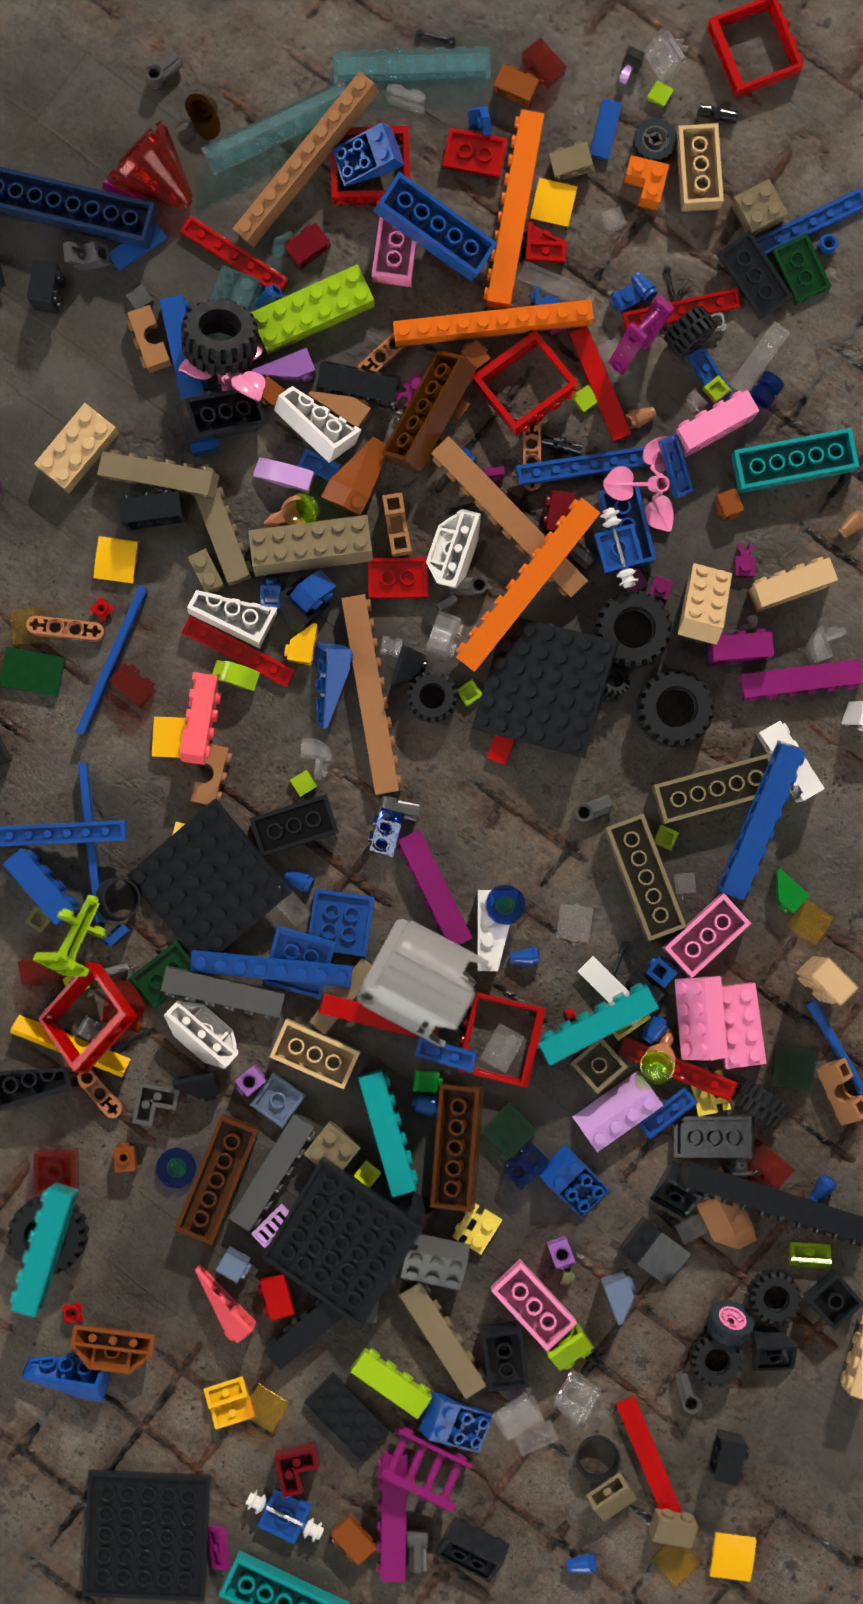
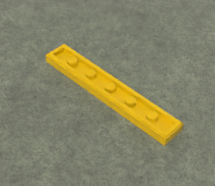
[10,1014,131,1077]

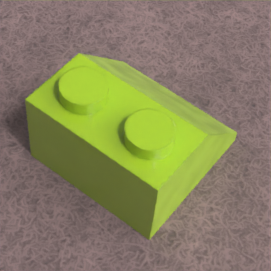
[547,1324,594,1371]

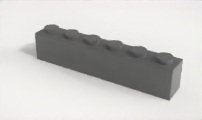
[161,966,285,1020]
[229,1113,316,1231]

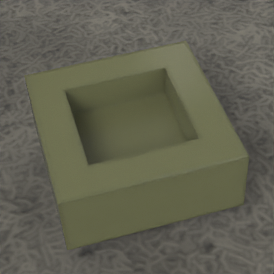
[25,906,51,933]

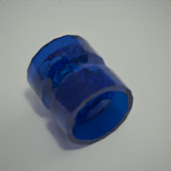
[749,371,785,409]

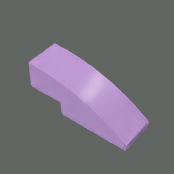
[253,457,315,494]

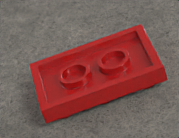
[442,128,507,179]
[368,557,428,599]

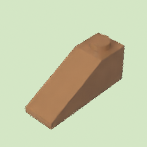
[308,391,371,429]

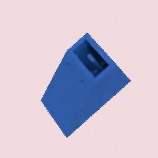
[332,122,404,186]
[537,1145,610,1218]
[419,1392,494,1453]

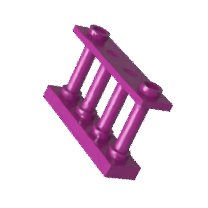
[608,294,675,376]
[375,1427,472,1512]

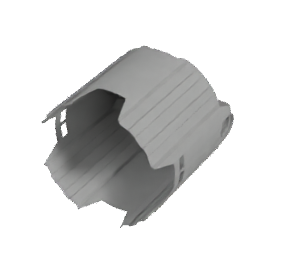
[357,919,489,1049]

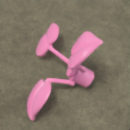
[179,338,265,401]
[603,436,673,532]

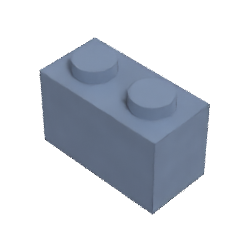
[216,1246,251,1283]

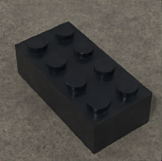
[175,389,267,445]
[249,794,339,857]

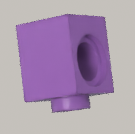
[235,1064,268,1097]
[547,1236,575,1270]

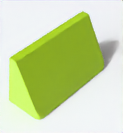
[789,1242,832,1269]

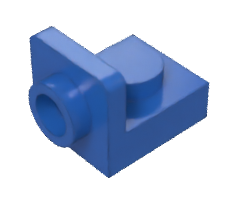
[467,106,492,136]
[610,284,641,314]
[530,286,559,306]
[260,577,281,609]
[99,924,132,947]

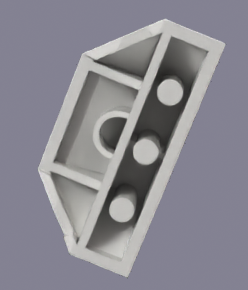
[426,509,481,588]
[164,1001,238,1069]

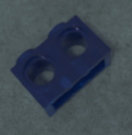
[368,807,404,857]
[503,1141,550,1190]

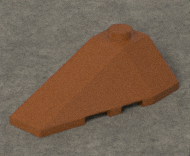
[320,437,386,516]

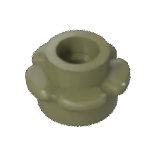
[559,1268,575,1288]

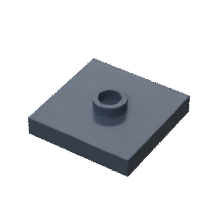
[250,1072,306,1129]

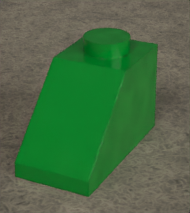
[774,868,810,913]
[413,1067,443,1092]

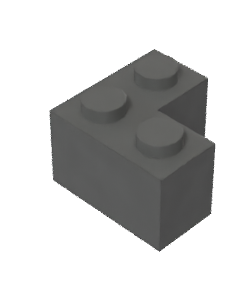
[132,1081,182,1127]

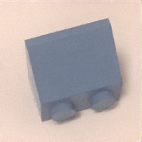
[600,1270,636,1325]

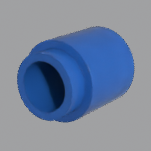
[640,1015,669,1045]
[411,1093,439,1116]

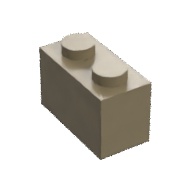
[549,141,595,182]
[188,548,226,594]
[586,1472,637,1522]
[648,1508,698,1549]

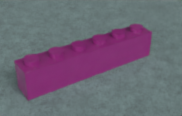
[738,659,863,703]
[397,830,472,945]
[377,1451,407,1582]

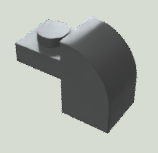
[63,241,110,270]

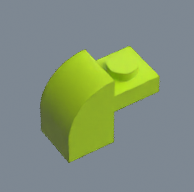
[212,660,260,691]

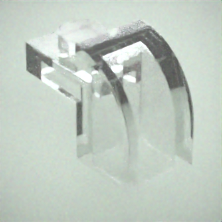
[806,626,847,665]
[300,737,333,781]

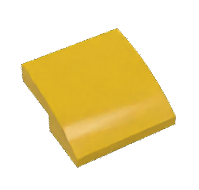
[530,178,578,227]
[93,536,139,583]
[152,717,188,758]
[204,1376,255,1430]
[709,1532,756,1582]

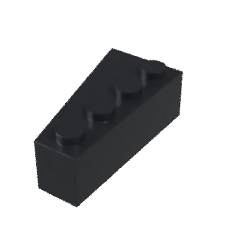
[0,1067,80,1111]

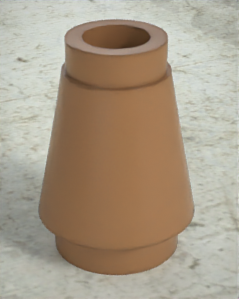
[625,407,656,429]
[838,510,863,539]

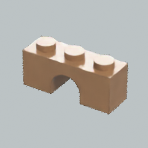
[126,305,172,373]
[382,492,412,558]
[190,743,233,805]
[816,1058,863,1126]

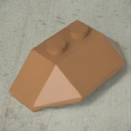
[696,1167,757,1249]

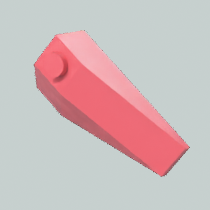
[195,1264,256,1343]

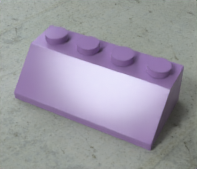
[572,1070,664,1152]

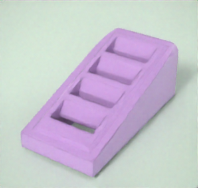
[251,1203,289,1248]

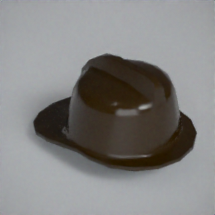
[185,93,221,140]

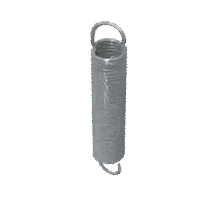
[94,963,136,980]

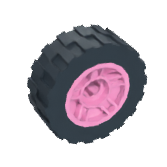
[706,1300,754,1347]

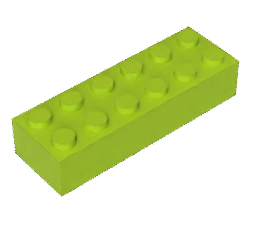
[251,264,375,355]

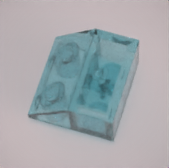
[209,265,261,312]

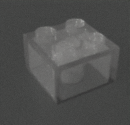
[425,611,464,661]

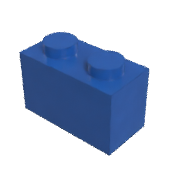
[289,569,337,613]

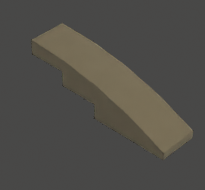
[309,957,372,1035]

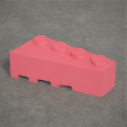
[180,672,222,765]

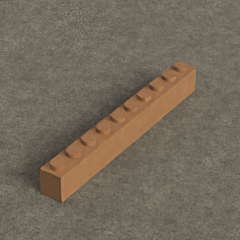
[233,71,379,248]
[431,436,588,597]
[341,594,402,796]

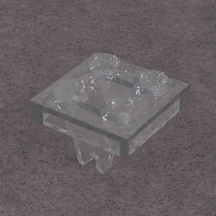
[643,26,688,84]
[552,1369,602,1427]

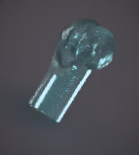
[272,230,293,257]

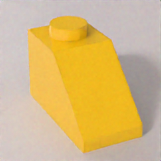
[284,623,318,666]

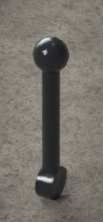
[416,29,456,46]
[663,266,677,302]
[445,502,475,514]
[612,941,629,979]
[113,1028,151,1053]

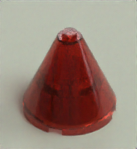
[106,120,193,210]

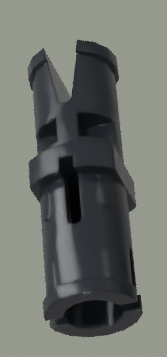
[697,103,739,124]
[542,433,583,456]

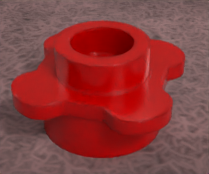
[90,597,114,621]
[62,1302,84,1324]

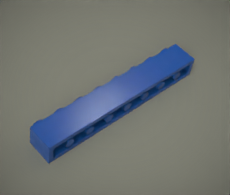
[159,295,220,457]
[718,740,805,900]

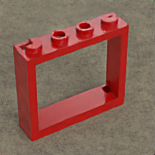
[706,0,804,98]
[330,125,410,207]
[472,330,579,437]
[38,962,138,1073]
[457,991,546,1088]

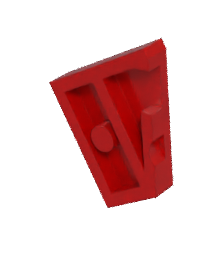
[526,222,566,264]

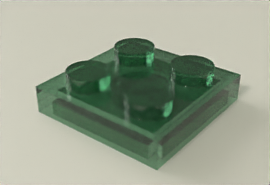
[771,1045,816,1090]
[481,1102,538,1160]

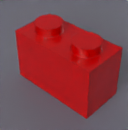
[258,1272,296,1321]

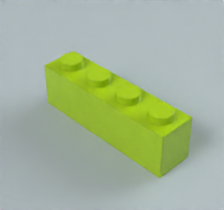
[351,1348,432,1419]

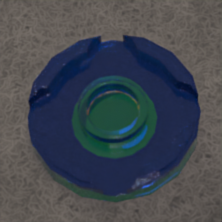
[485,885,526,925]
[156,1147,197,1188]

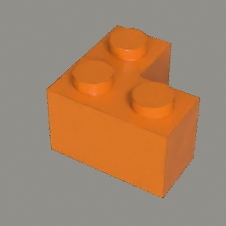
[624,155,669,210]

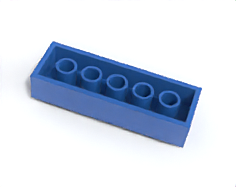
[373,172,498,281]

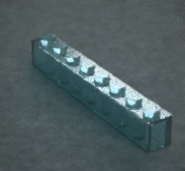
[333,46,491,84]
[201,80,347,176]

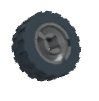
[633,118,677,163]

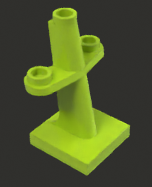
[33,895,106,977]

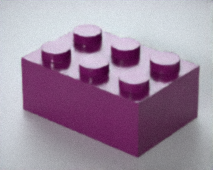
[706,629,774,666]

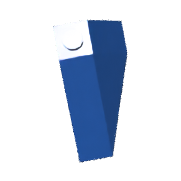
[314,642,353,728]
[21,1353,110,1402]

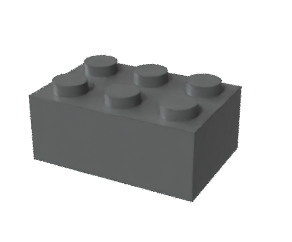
[401,1234,470,1290]

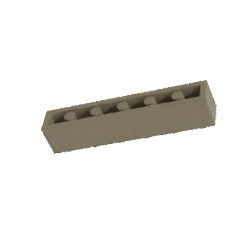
[97,449,220,499]
[195,464,253,586]
[399,1281,487,1399]

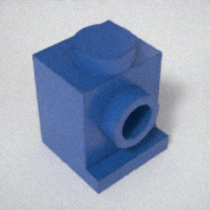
[646,955,681,988]

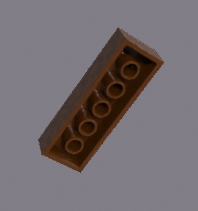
[381,350,477,472]
[430,1083,484,1212]
[174,1113,260,1245]

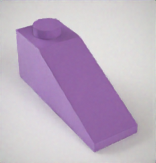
[251,348,316,382]

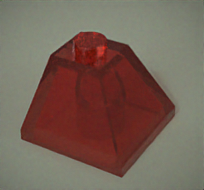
[101,978,146,1033]

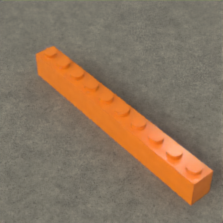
[483,109,544,309]
[393,299,594,347]
[456,498,600,672]

